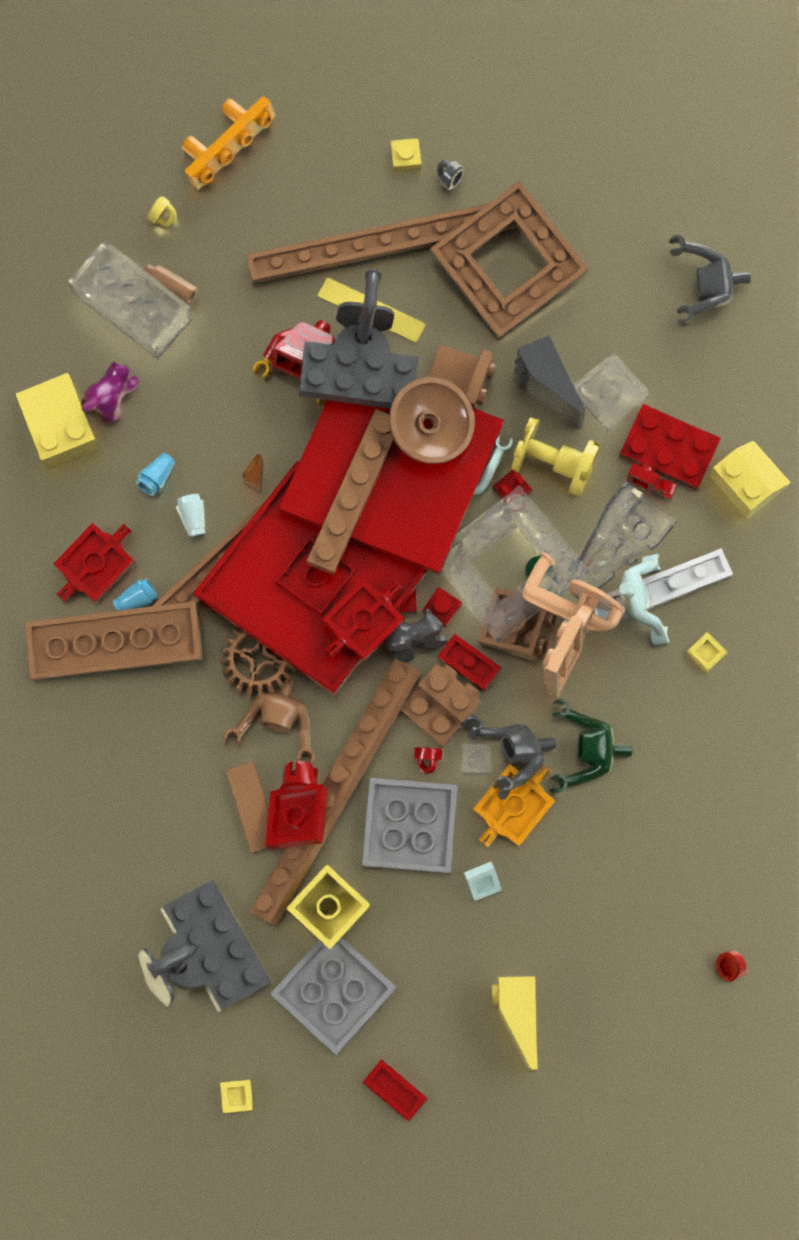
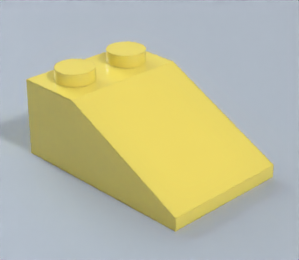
[16,373,99,470]
[492,977,538,1072]

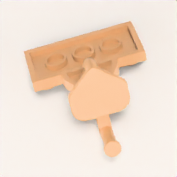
[522,552,626,699]

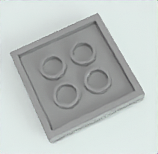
[362,778,458,874]
[270,937,397,1056]

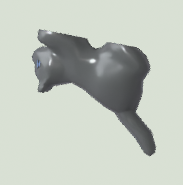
[384,609,448,662]

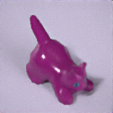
[81,362,139,422]

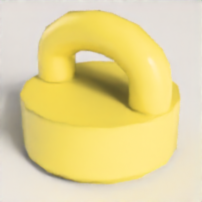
[147,196,177,227]

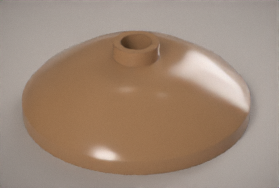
[389,377,475,464]

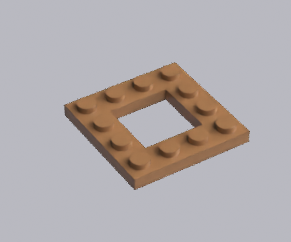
[430,180,588,339]

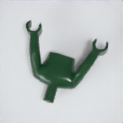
[549,699,633,794]

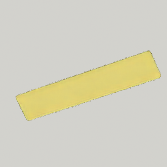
[318,278,426,342]

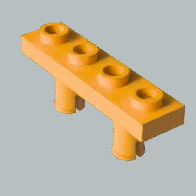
[182,96,276,191]

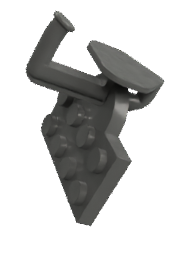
[299,269,418,409]
[138,880,272,1013]

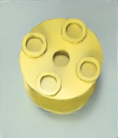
[511,417,601,497]

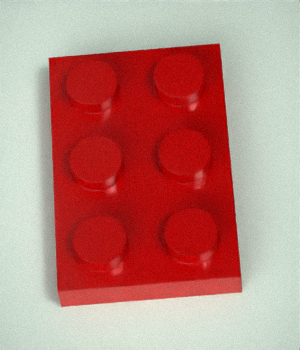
[619,404,721,491]

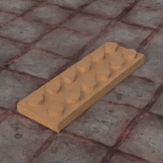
[25,601,203,681]

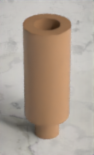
[143,264,198,306]

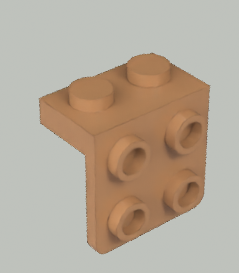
[428,346,497,409]

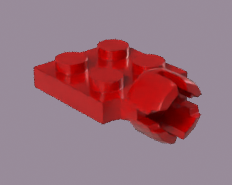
[265,761,328,850]

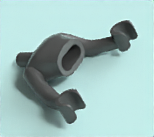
[669,235,751,326]
[463,716,556,800]

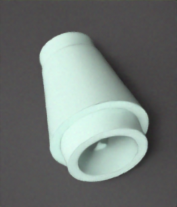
[176,494,206,538]

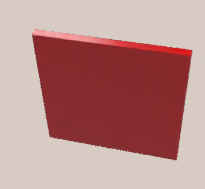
[279,400,505,575]
[193,461,428,696]

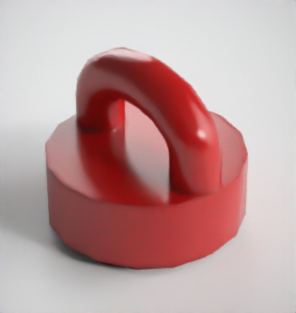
[413,747,443,774]
[716,950,747,982]

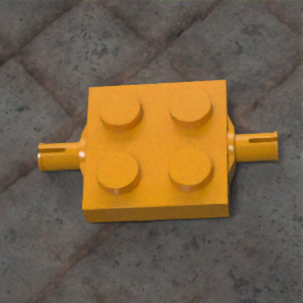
[473,764,556,848]

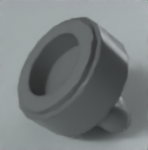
[436,160,465,190]

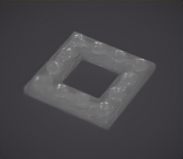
[441,485,590,643]

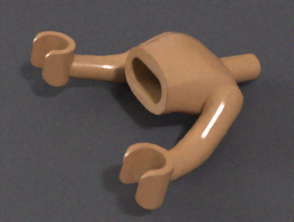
[224,678,315,766]

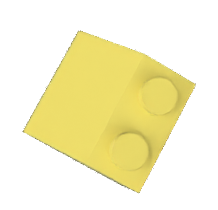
[710,441,791,519]
[286,865,371,949]

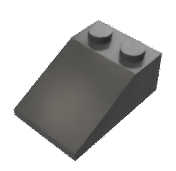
[514,335,585,429]

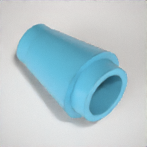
[136,453,175,496]
[113,578,158,611]

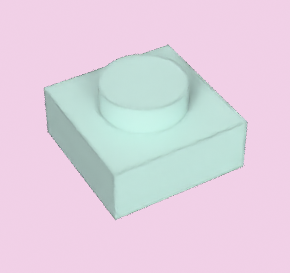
[464,862,502,901]

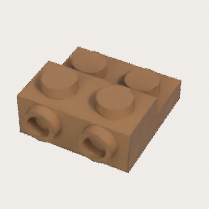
[478,587,557,662]
[400,663,481,748]

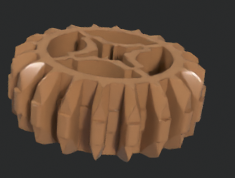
[220,628,297,698]

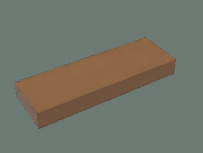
[226,761,269,854]

